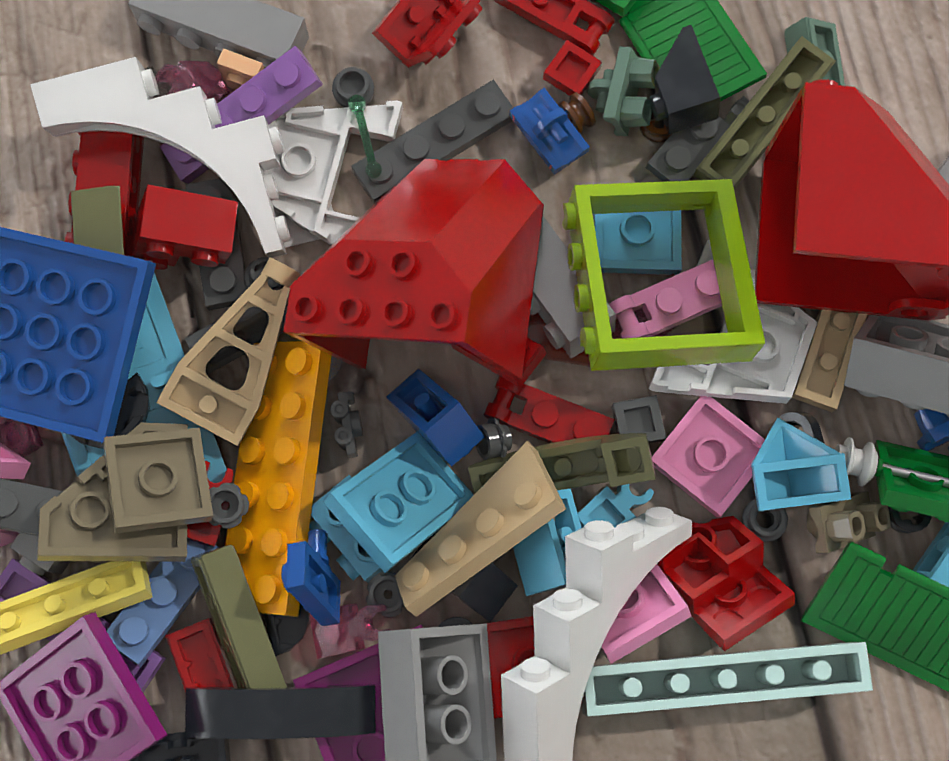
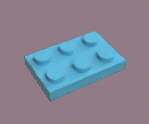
[323,431,474,573]

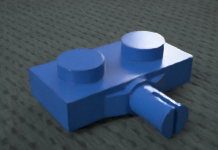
[282,529,341,627]

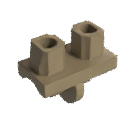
[807,491,891,553]

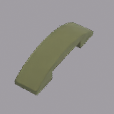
[468,433,656,494]

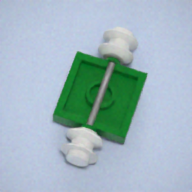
[834,437,949,523]

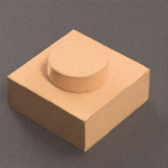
[217,48,264,90]

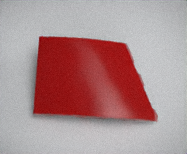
[657,516,795,652]

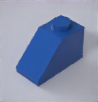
[386,368,485,467]

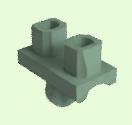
[587,47,660,136]

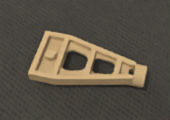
[156,257,301,446]

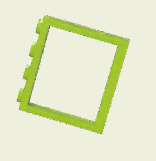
[562,179,766,371]

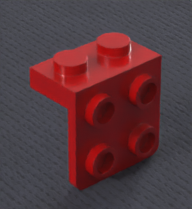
[372,0,483,68]

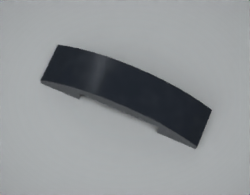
[185,684,376,739]

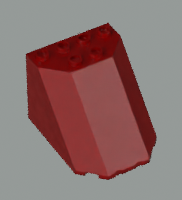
[754,79,949,321]
[283,159,544,379]

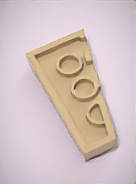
[395,440,566,617]

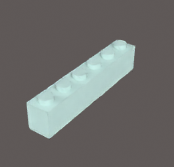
[582,642,873,716]

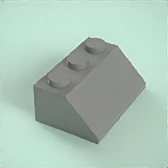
[844,315,949,417]
[378,624,497,761]

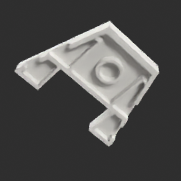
[264,100,403,246]
[649,240,818,404]

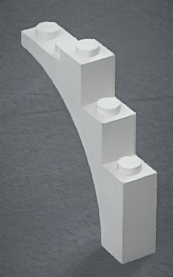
[30,57,291,258]
[501,507,692,761]

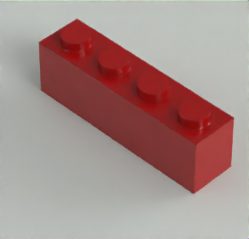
[65,131,144,257]

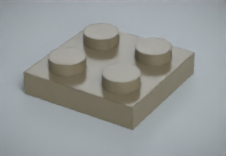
[103,427,213,533]

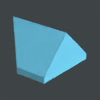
[751,417,851,511]

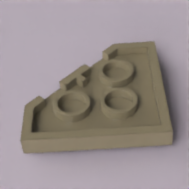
[37,422,188,562]

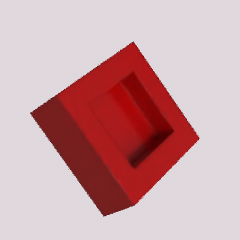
[543,40,602,96]

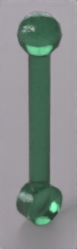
[348,95,382,178]

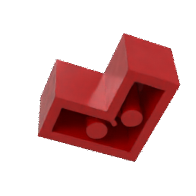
[131,184,238,270]

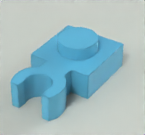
[578,484,654,528]

